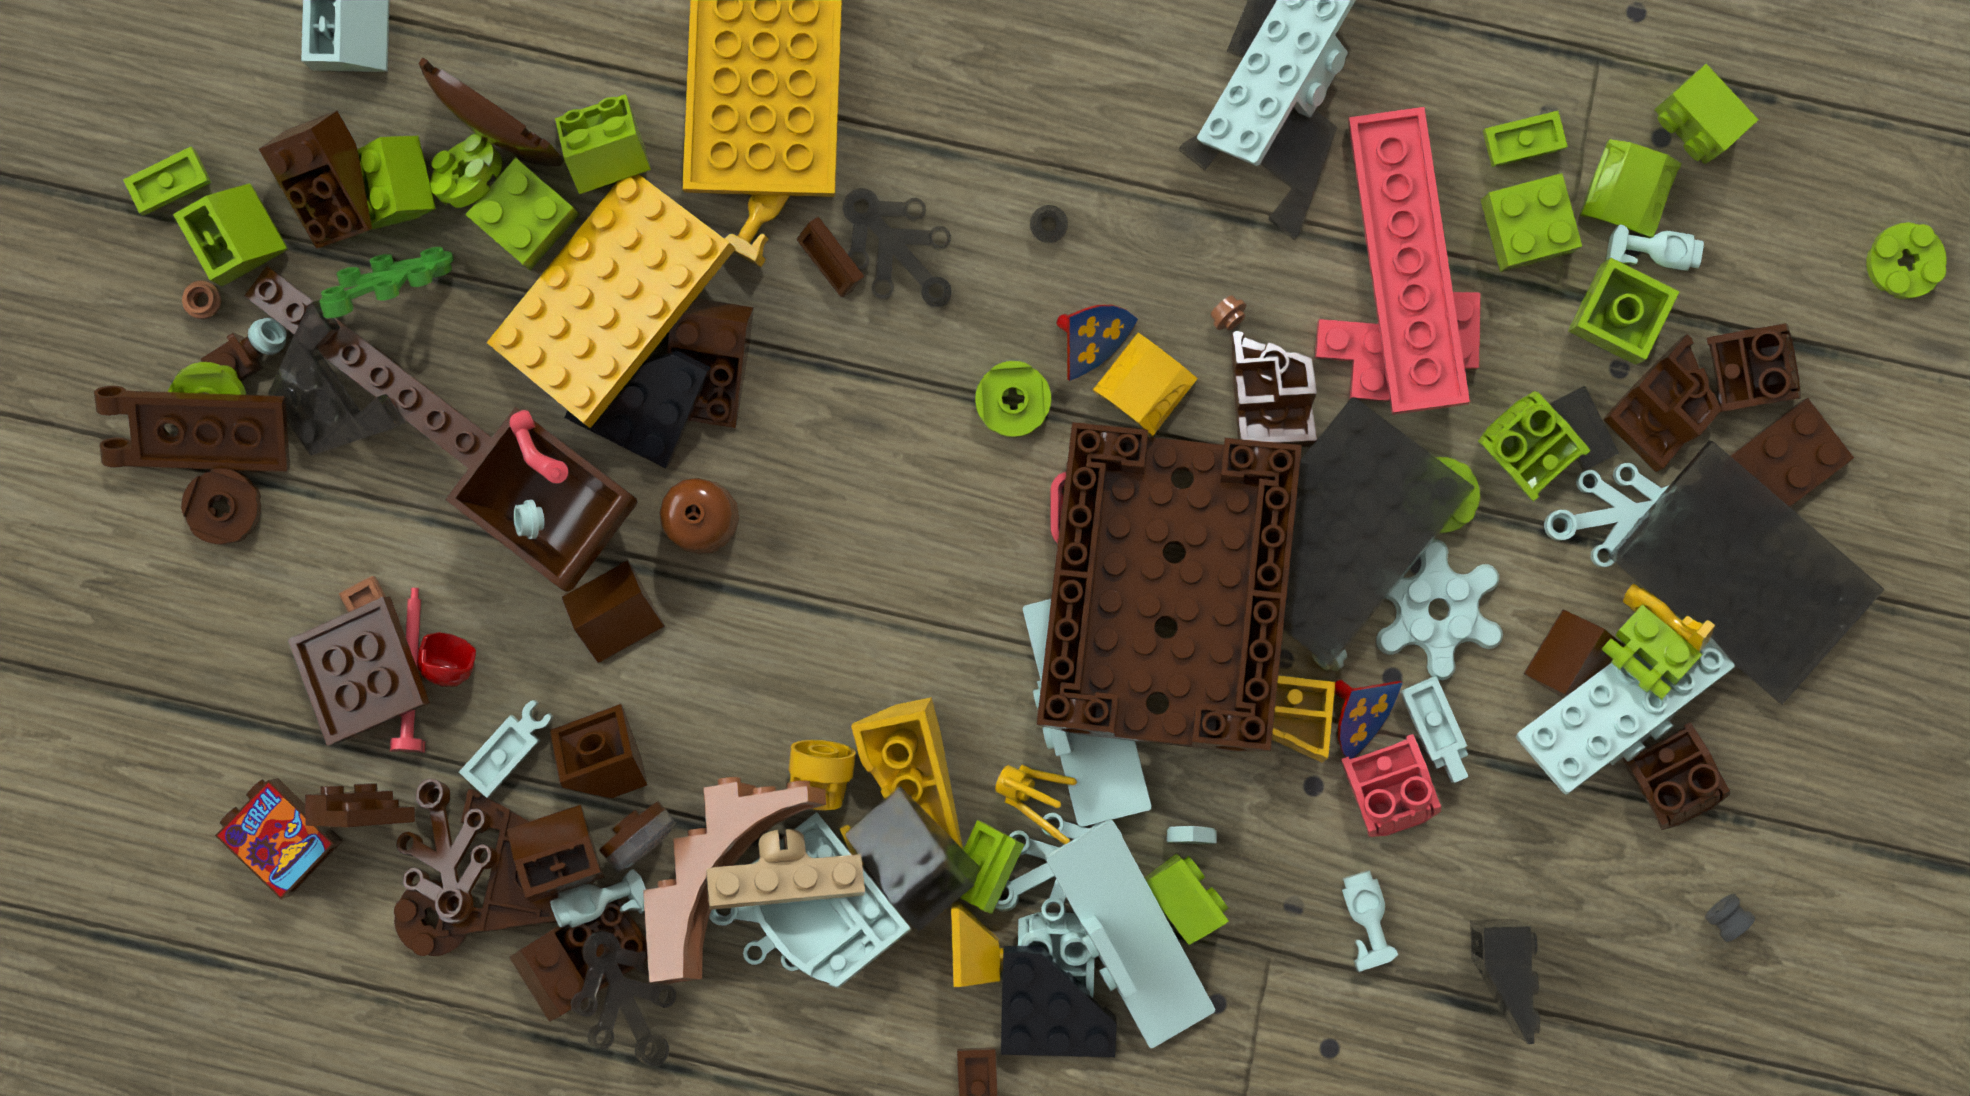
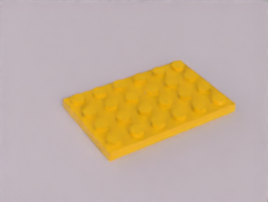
[682,0,842,197]
[486,174,736,428]

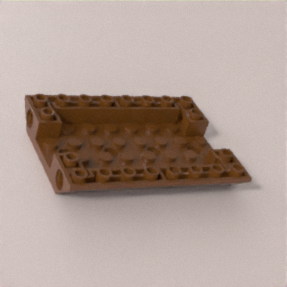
[1037,422,1302,752]

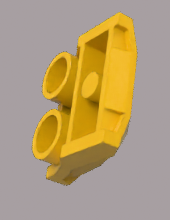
[1092,332,1198,437]

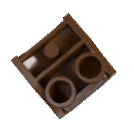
[1707,323,1801,412]
[1623,722,1730,830]

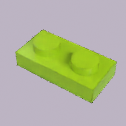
[1483,110,1568,167]
[123,147,212,216]

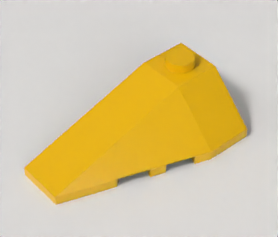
[851,697,963,861]

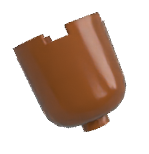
[659,478,739,555]

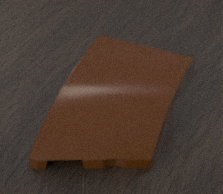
[1231,331,1317,447]
[1603,334,1721,472]

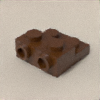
[305,783,415,827]

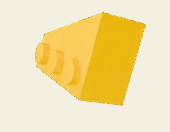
[1272,676,1335,763]

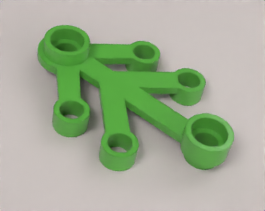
[319,247,454,318]

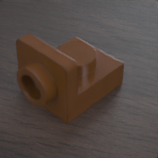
[201,333,263,381]

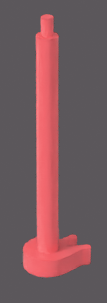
[390,588,425,753]

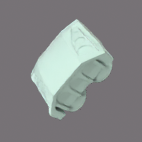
[1018,912,1094,998]

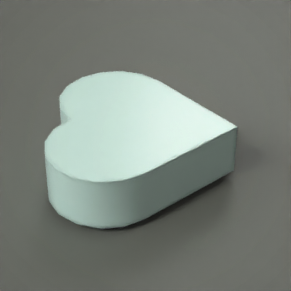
[1167,826,1217,844]

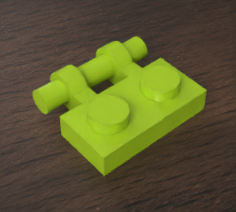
[1601,605,1703,700]

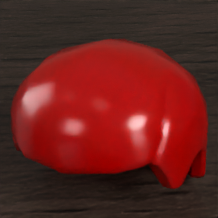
[416,632,476,687]

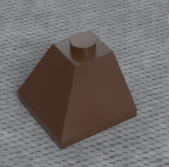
[550,704,648,798]

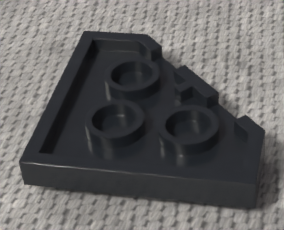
[564,351,711,469]
[1001,946,1117,1058]

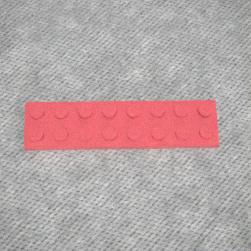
[1348,107,1470,415]

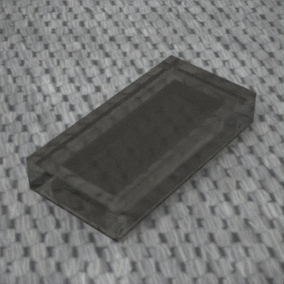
[1549,386,1619,471]

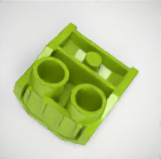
[1580,139,1682,238]
[1478,391,1591,501]

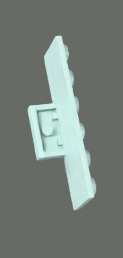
[1197,0,1356,166]
[1023,599,1152,827]
[1516,610,1735,795]
[1045,819,1215,1048]

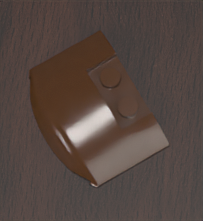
[418,57,565,166]

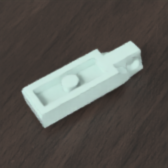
[1400,676,1468,783]

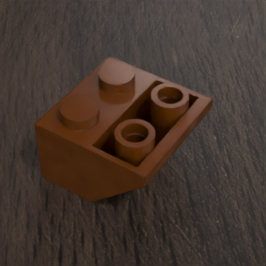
[507,804,605,903]

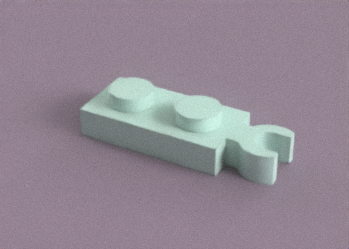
[459,700,553,798]

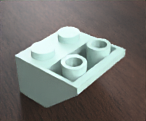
[301,0,390,72]

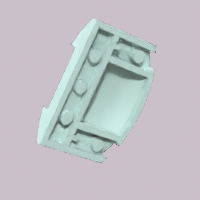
[752,812,911,989]

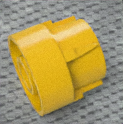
[788,740,856,810]

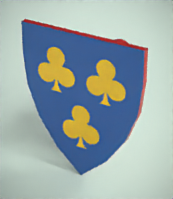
[1056,304,1138,381]
[1334,679,1403,759]

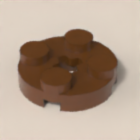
[181,468,261,545]
[394,879,468,956]

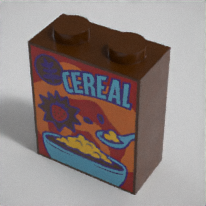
[215,778,343,899]

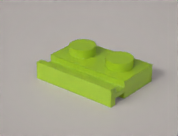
[945,820,1025,914]

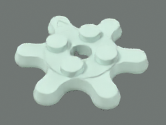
[1372,539,1503,680]

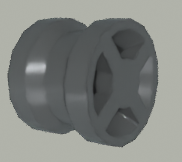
[1705,894,1755,942]

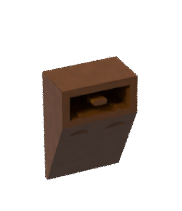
[259,110,372,249]
[667,298,754,428]
[509,899,648,1022]

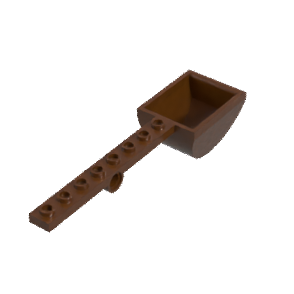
[244,266,638,592]

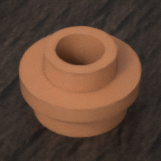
[182,281,221,319]
[1211,295,1246,330]

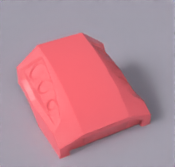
[1341,734,1441,837]

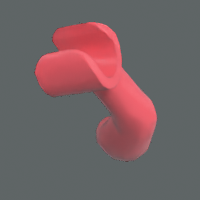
[509,410,568,484]

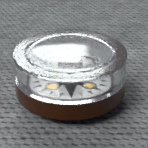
[599,801,678,873]

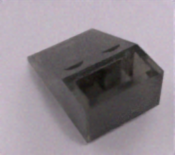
[845,786,979,932]
[1470,919,1540,1044]

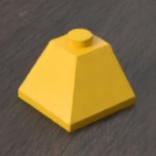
[951,902,1003,987]

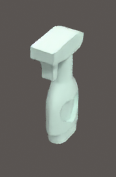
[1606,225,1704,271]
[550,869,646,928]
[1342,870,1398,972]

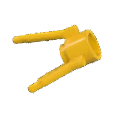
[995,764,1077,845]

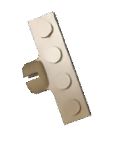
[706,829,865,910]

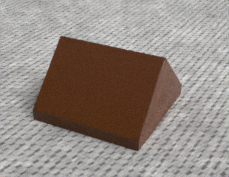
[562,560,665,663]
[1523,609,1624,699]

